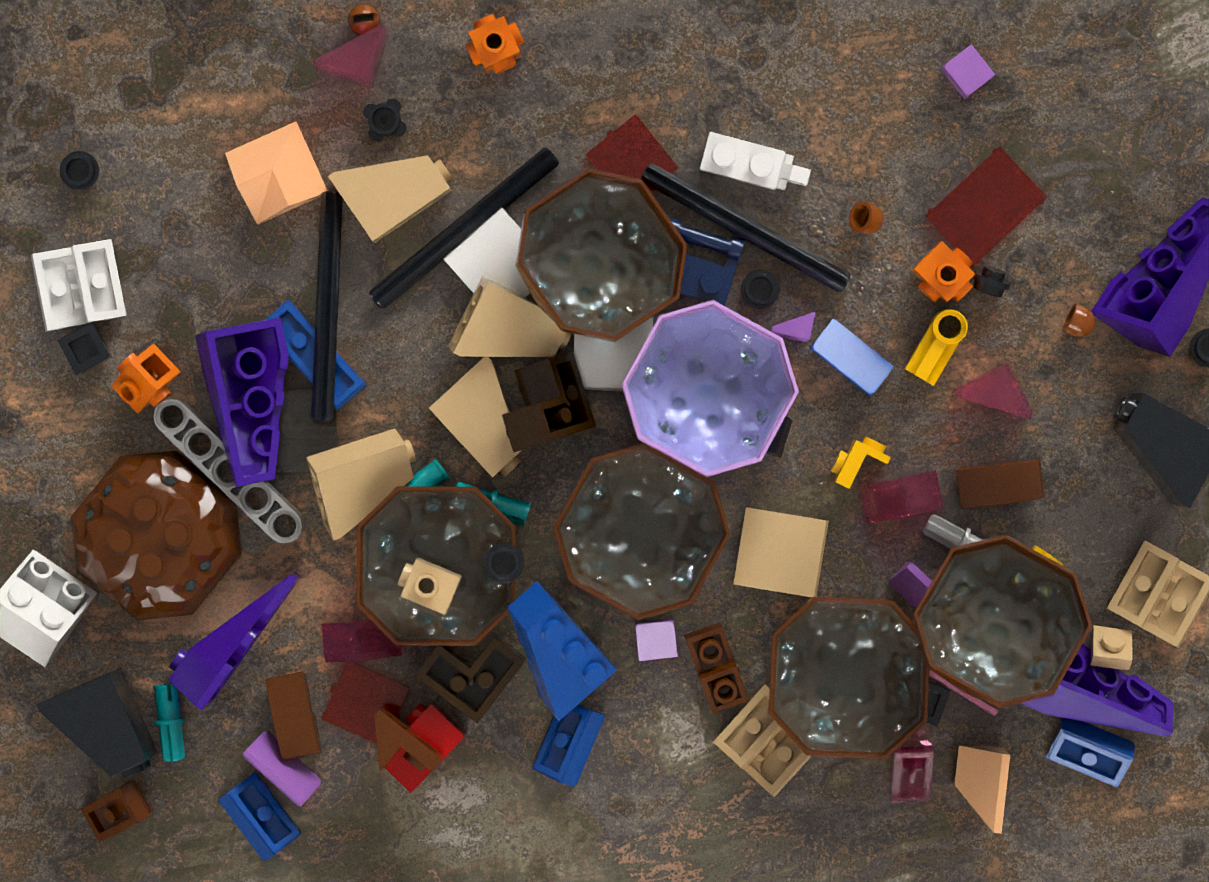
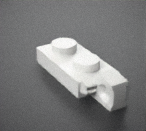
[700,132,811,190]

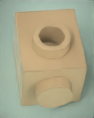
[397,558,462,615]

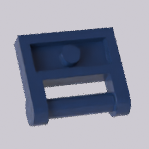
[660,217,745,306]

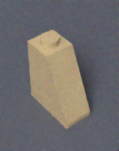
[328,155,453,243]
[448,276,572,357]
[429,357,522,478]
[306,428,416,541]

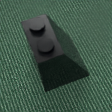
[1113,393,1209,508]
[36,668,158,779]

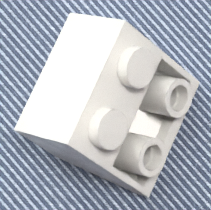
[0,550,97,667]

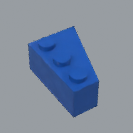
[507,581,617,722]

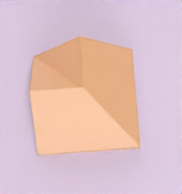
[225,122,328,225]
[951,746,1010,834]

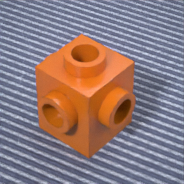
[465,14,524,74]
[911,241,975,303]
[111,344,181,414]

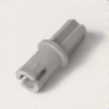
[923,514,982,549]

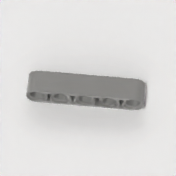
[153,399,305,544]

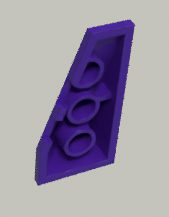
[1091,197,1209,357]
[195,317,289,487]
[168,573,301,710]
[1020,644,1173,737]

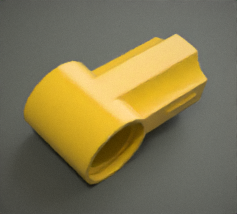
[904,309,968,386]

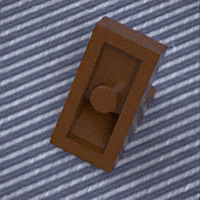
[374,707,443,772]
[80,780,151,843]

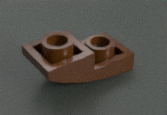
[956,459,1045,509]
[684,622,749,714]
[265,671,322,761]

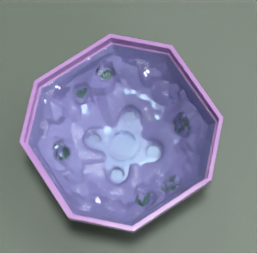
[621,300,799,477]

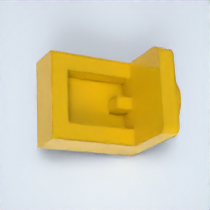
[831,436,891,489]

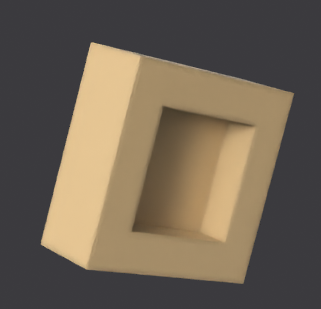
[1090,625,1132,670]

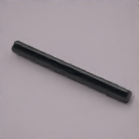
[369,147,559,309]
[641,163,850,292]
[311,191,343,422]

